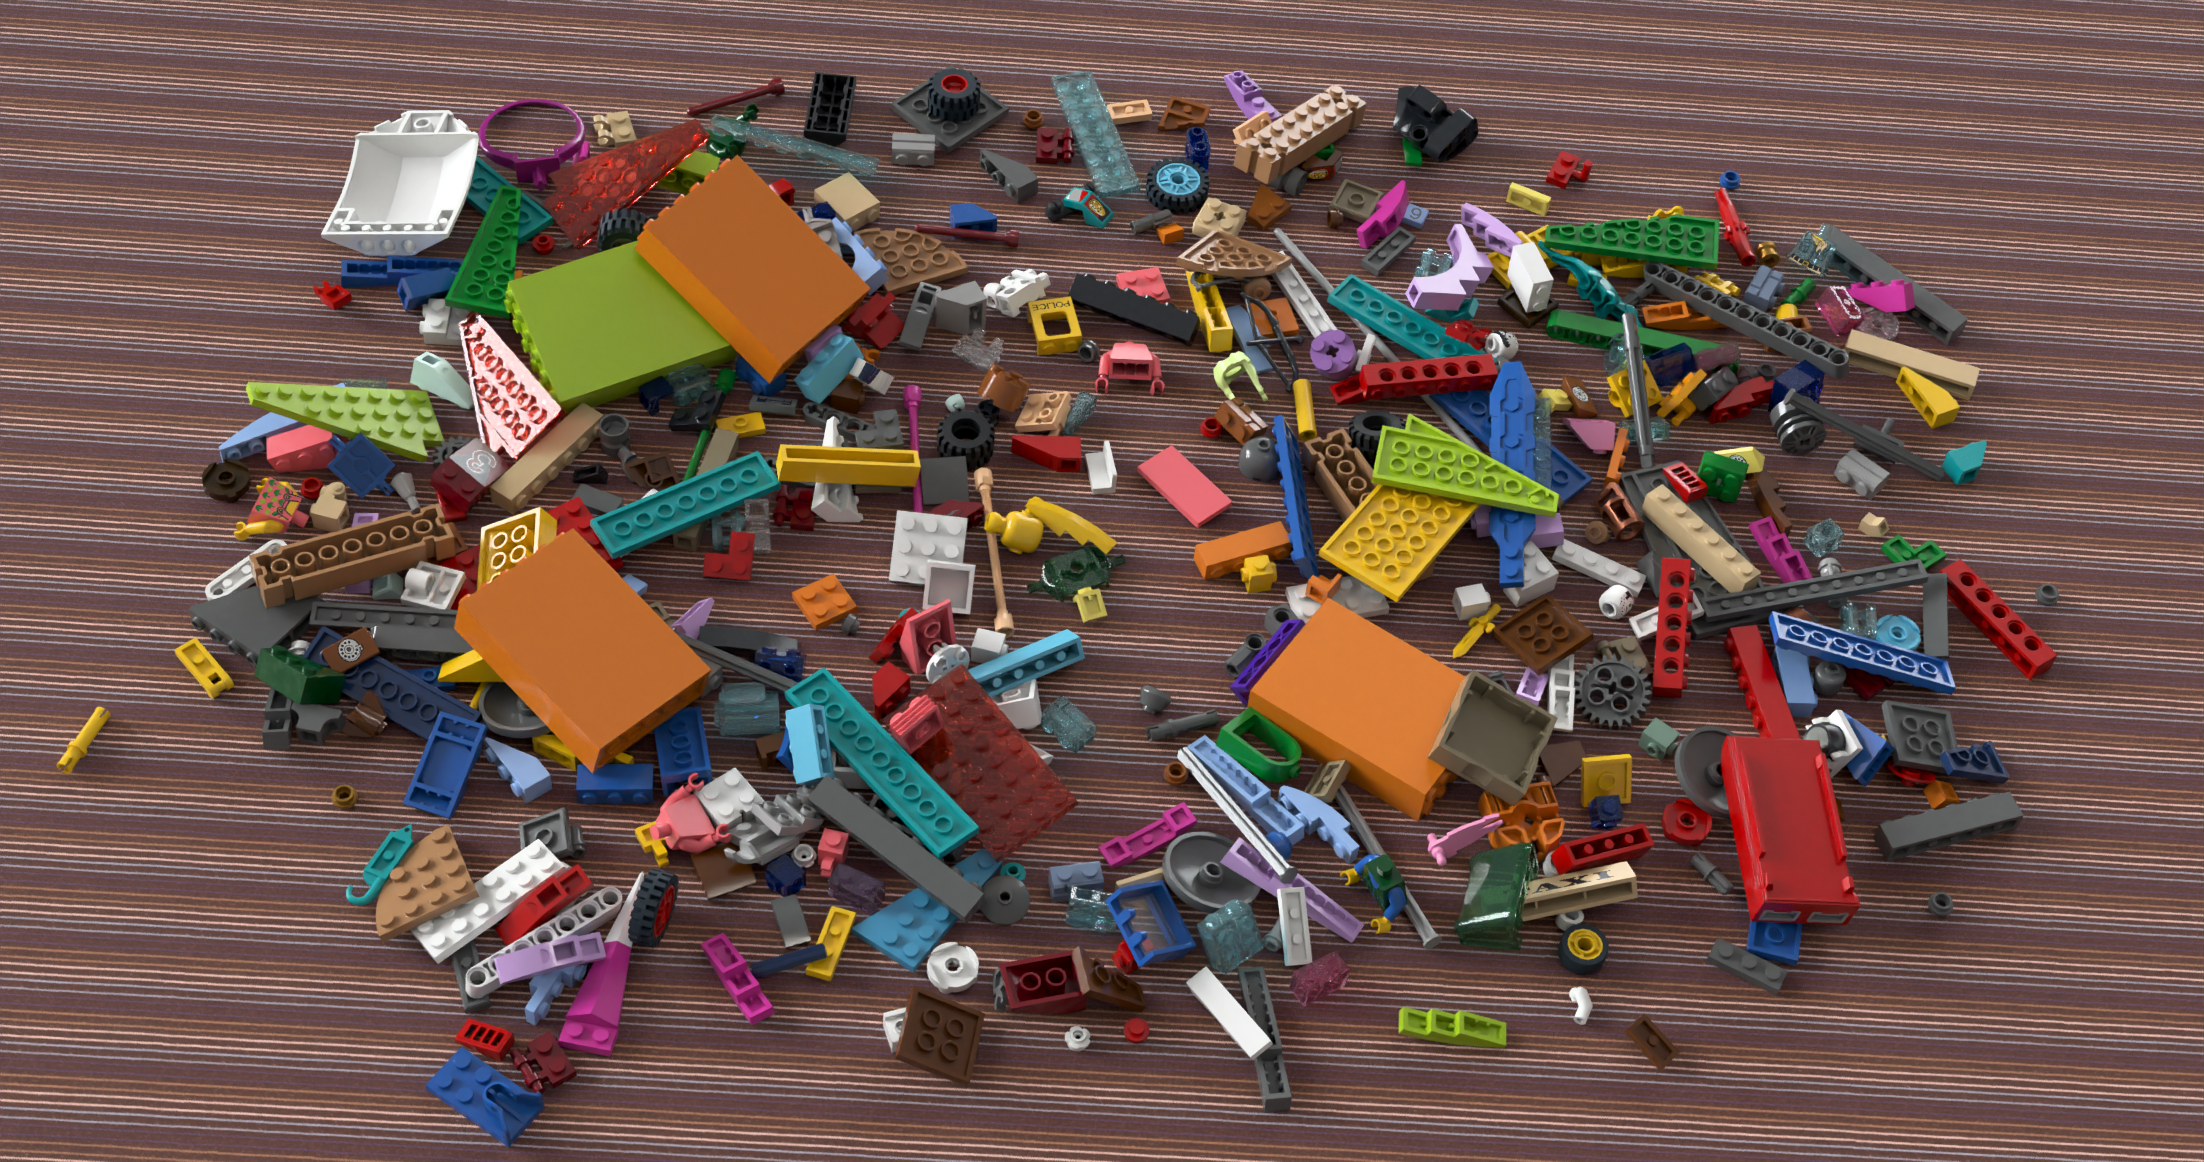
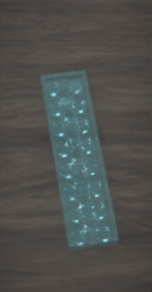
[1051,70,1141,198]
[708,114,880,177]

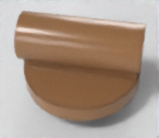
[1585,521,1611,544]

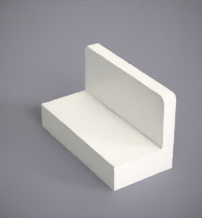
[1085,441,1117,495]

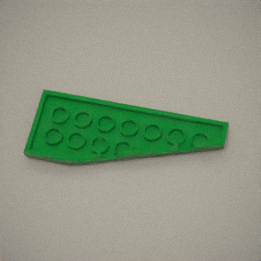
[1544,214,1719,270]

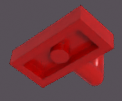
[1546,150,1593,189]

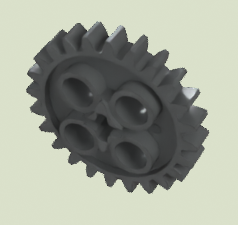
[1573,654,1652,731]

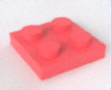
[1116,267,1170,304]

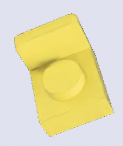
[1072,587,1107,623]

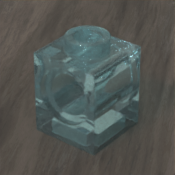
[1803,518,1844,558]

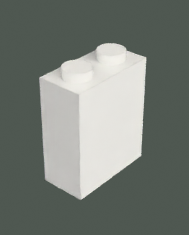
[1507,242,1554,313]

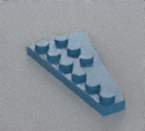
[851,848,1003,973]

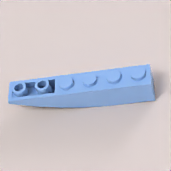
[219,383,345,462]

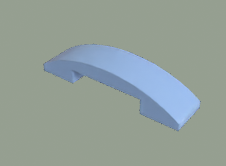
[1225,305,1273,374]

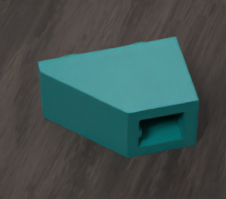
[1942,440,1987,486]

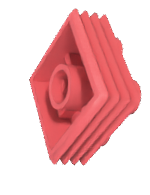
[890,695,944,755]

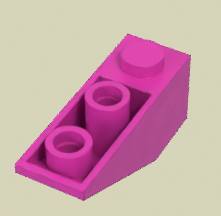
[1843,279,1915,312]

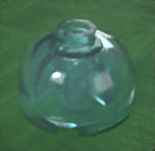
[1603,333,1645,376]

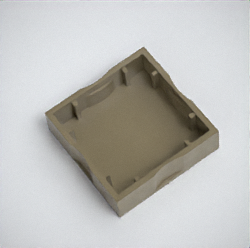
[1428,670,1558,806]

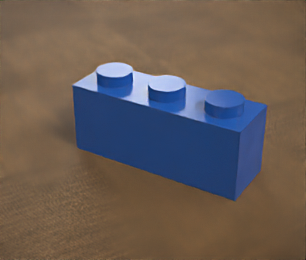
[576,764,655,805]

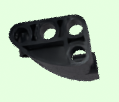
[1393,85,1479,163]

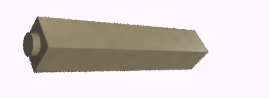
[673,428,739,552]

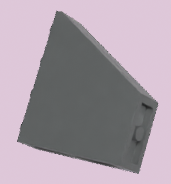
[188,586,323,666]

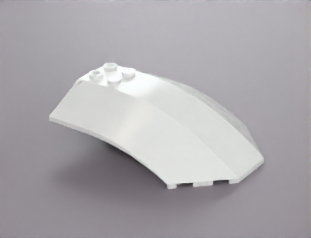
[321,110,479,257]

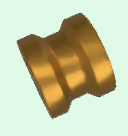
[1755,242,1780,268]

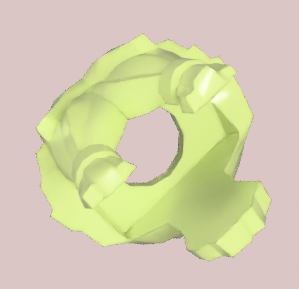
[1214,351,1268,402]

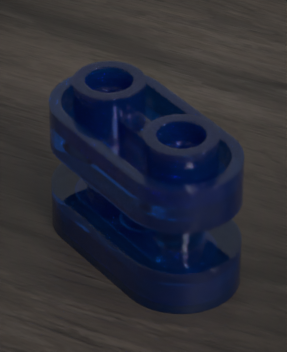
[1184,127,1211,173]

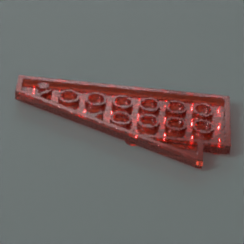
[458,311,567,461]

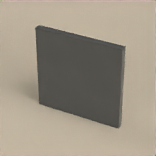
[920,456,969,505]

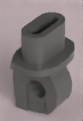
[618,446,638,483]

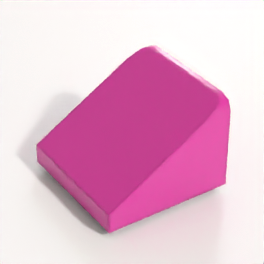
[571,141,591,171]

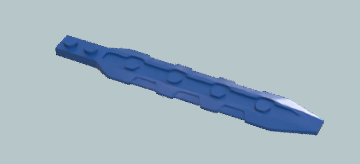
[1489,361,1536,589]

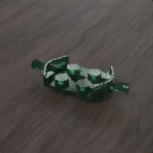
[1027,546,1125,602]

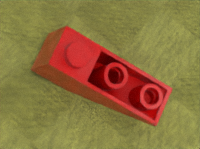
[1011,435,1081,473]

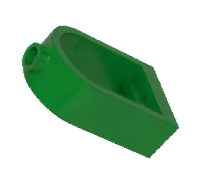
[1216,707,1302,783]

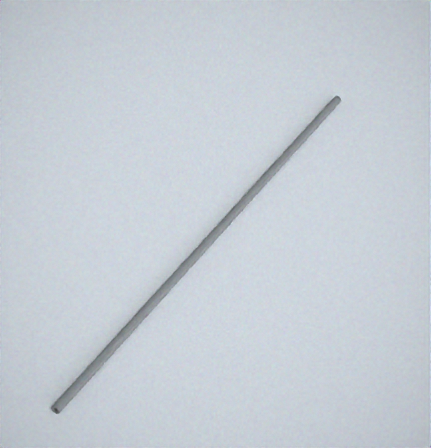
[1273,228,1557,547]

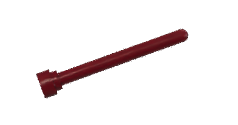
[687,77,785,116]
[915,224,1019,247]

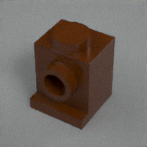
[755,731,784,772]

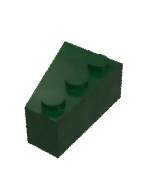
[254,645,346,705]

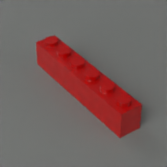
[1724,625,1801,739]

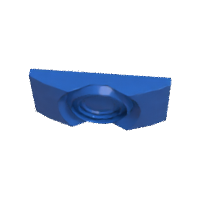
[403,711,488,820]

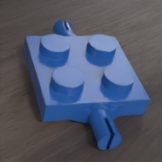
[327,432,396,499]

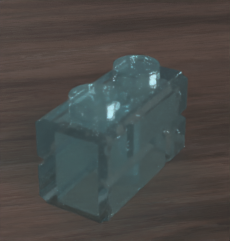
[1041,696,1097,753]
[1065,887,1117,933]

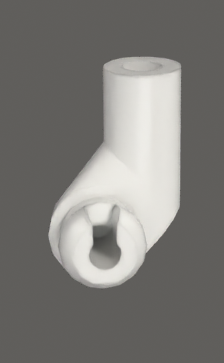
[1569,986,1593,1025]

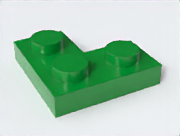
[1880,534,1947,571]

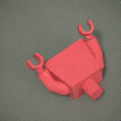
[1095,341,1165,396]
[650,773,732,854]

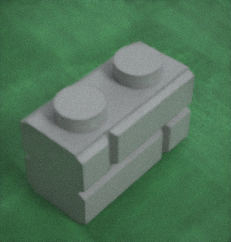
[892,133,935,166]
[1833,449,1890,500]

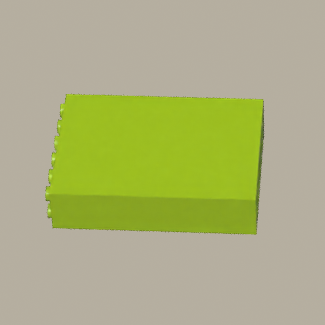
[504,240,737,419]

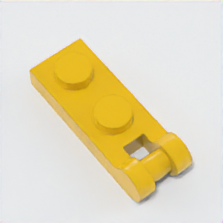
[175,637,234,699]

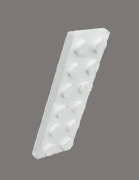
[410,839,567,964]

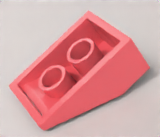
[900,599,957,676]

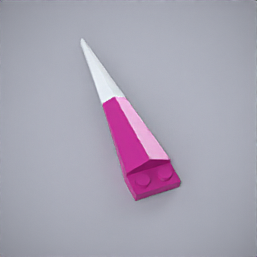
[558,871,644,1057]

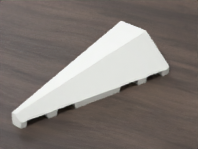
[811,416,863,522]

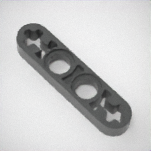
[803,401,876,443]

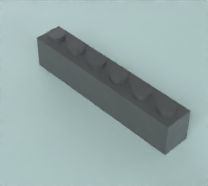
[1873,792,2024,862]

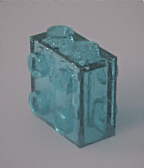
[1197,898,1265,974]

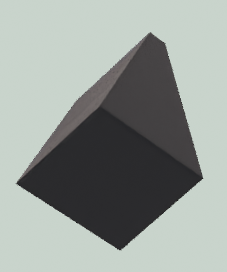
[573,463,608,484]

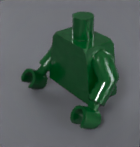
[697,103,759,161]

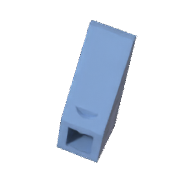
[484,737,552,803]

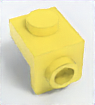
[1538,388,1573,419]

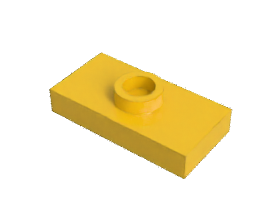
[716,412,766,438]

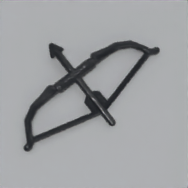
[1240,292,1305,393]

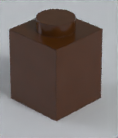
[831,379,866,414]

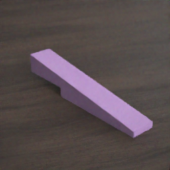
[1220,837,1364,943]

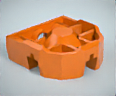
[1478,781,1565,863]

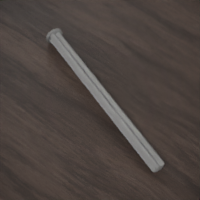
[1335,785,1442,949]

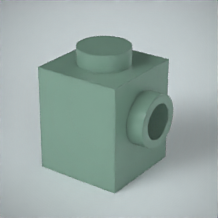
[1638,718,1680,762]

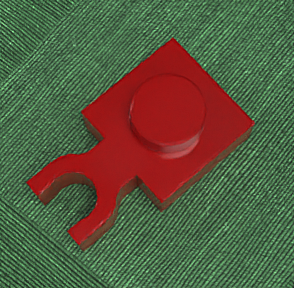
[313,280,353,311]

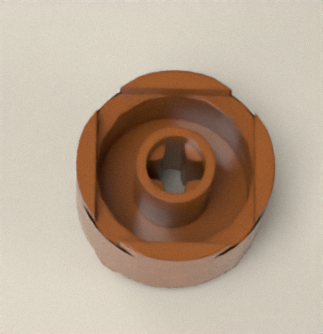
[977,363,1030,413]

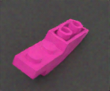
[1356,180,1409,249]

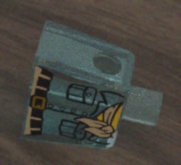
[1786,223,1837,277]

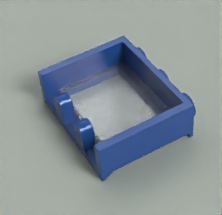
[1105,880,1196,968]

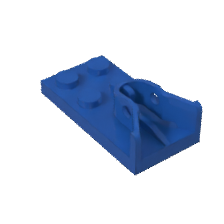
[654,706,713,797]
[426,1047,545,1148]

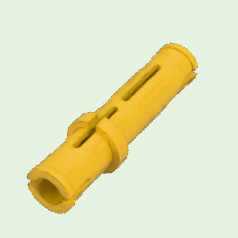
[56,707,111,774]

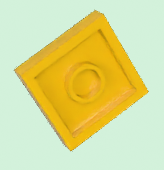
[1581,754,1632,807]

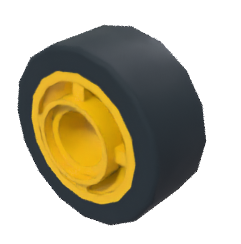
[1558,924,1609,975]

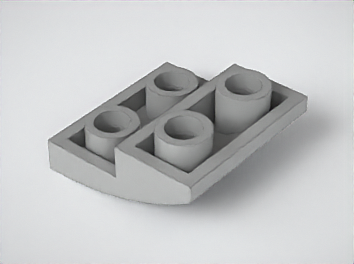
[751,793,824,836]

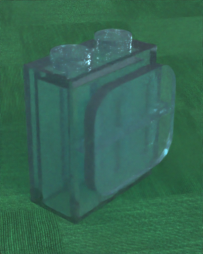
[714,682,780,736]

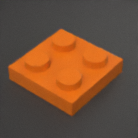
[792,573,857,631]

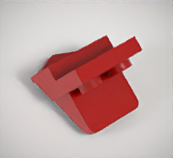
[843,292,905,350]

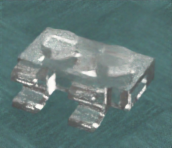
[952,327,1004,373]

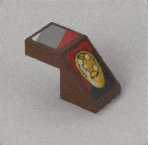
[1301,149,1343,183]

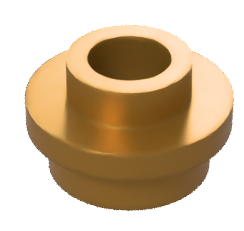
[332,785,358,809]

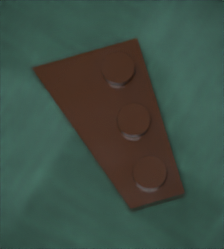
[1072,946,1147,1012]

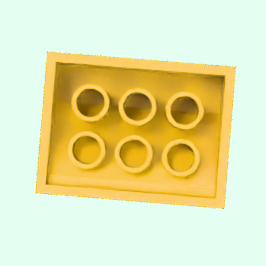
[477,507,557,591]

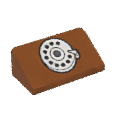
[1561,376,1598,419]
[322,627,380,674]

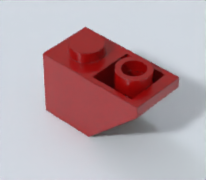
[872,661,911,721]

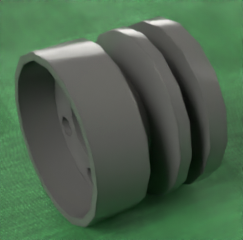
[1769,396,1827,455]

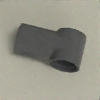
[1224,633,1266,678]

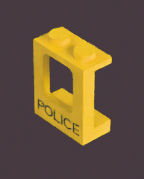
[1027,296,1082,356]

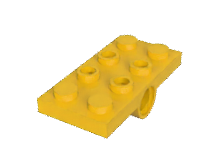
[1487,225,1575,290]

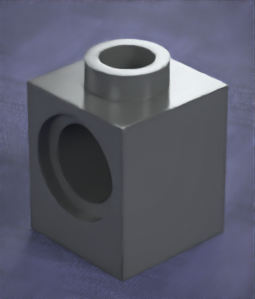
[1264,603,1299,636]

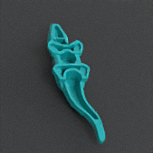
[1538,240,1642,327]

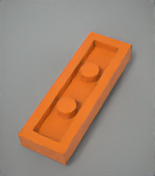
[1603,427,1630,489]

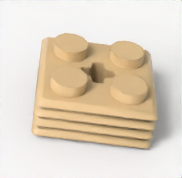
[1192,198,1247,238]

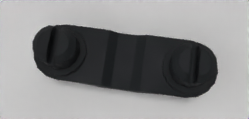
[1045,183,1097,222]

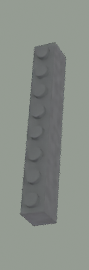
[1811,224,1968,345]
[807,775,986,924]

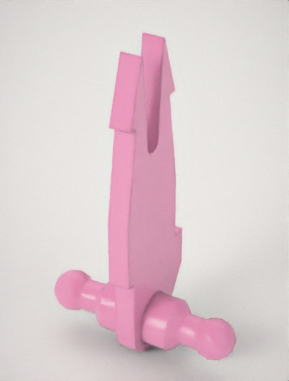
[1427,813,1503,866]

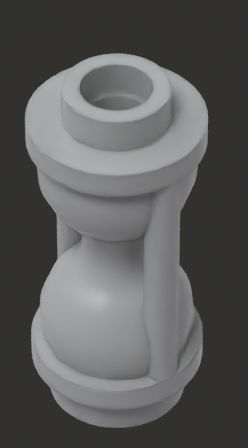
[1818,558,1847,608]

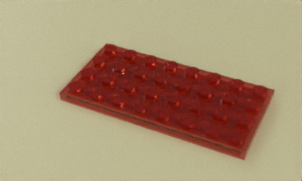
[882,663,1078,863]

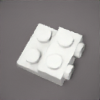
[419,298,476,346]

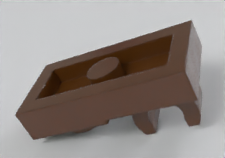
[1625,1013,1680,1071]

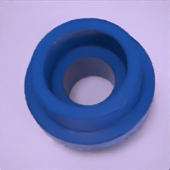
[1719,170,1741,190]

